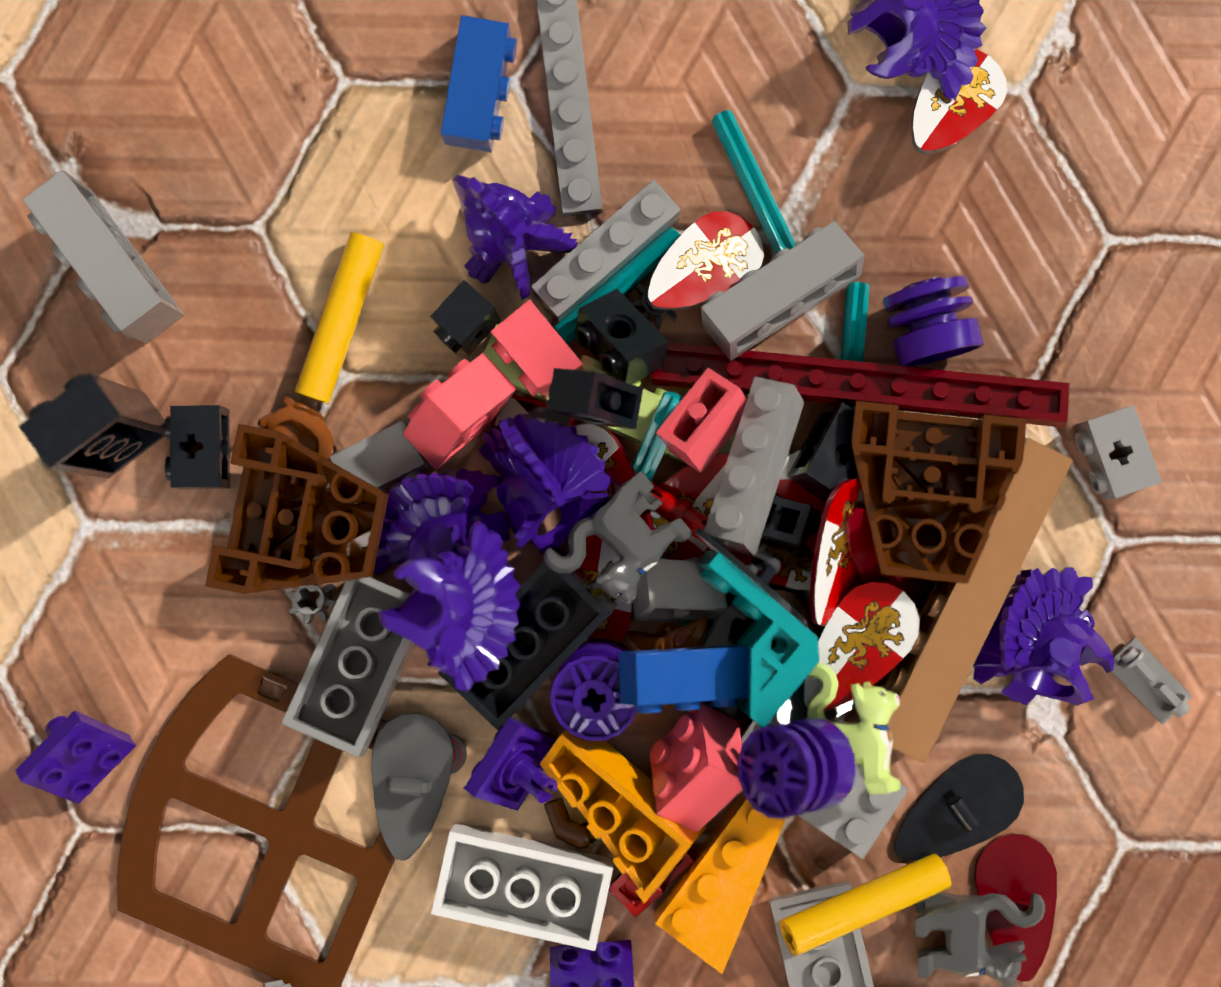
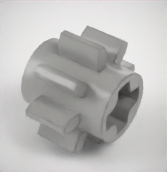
[286,584,337,624]

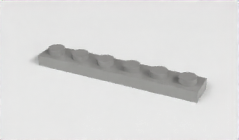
[537,0,603,217]

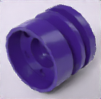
[882,276,984,367]
[551,639,636,741]
[738,718,856,819]

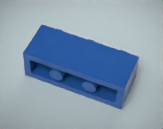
[441,15,517,152]
[618,645,750,713]

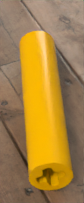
[294,232,385,404]
[779,854,951,956]

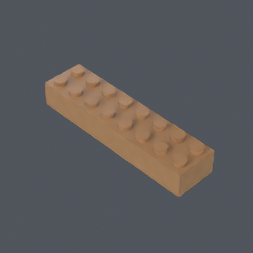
[882,437,1073,764]

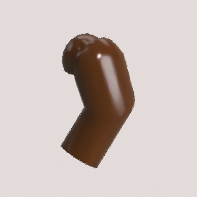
[544,797,597,849]

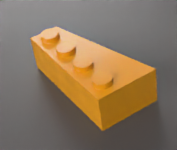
[540,730,706,904]
[654,792,786,974]

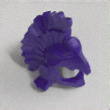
[847,0,987,100]
[452,175,578,300]
[479,413,611,555]
[373,468,510,575]
[379,521,521,691]
[973,567,1114,706]

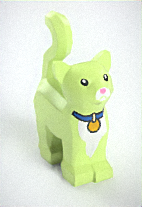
[807,663,901,795]

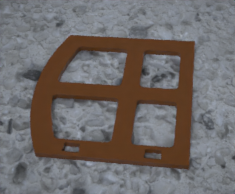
[117,654,396,987]

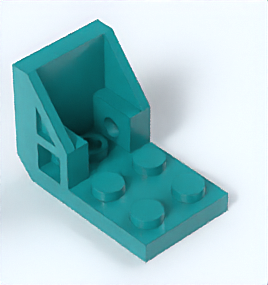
[696,550,820,727]

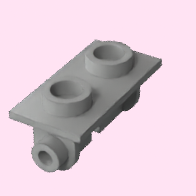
[1111,637,1192,724]

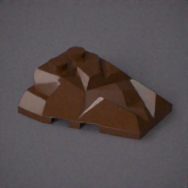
[851,401,1027,584]
[205,424,389,594]

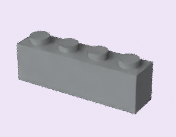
[531,180,681,323]
[701,221,865,361]
[704,377,804,557]

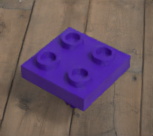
[15,710,136,804]
[464,717,557,811]
[550,940,635,987]

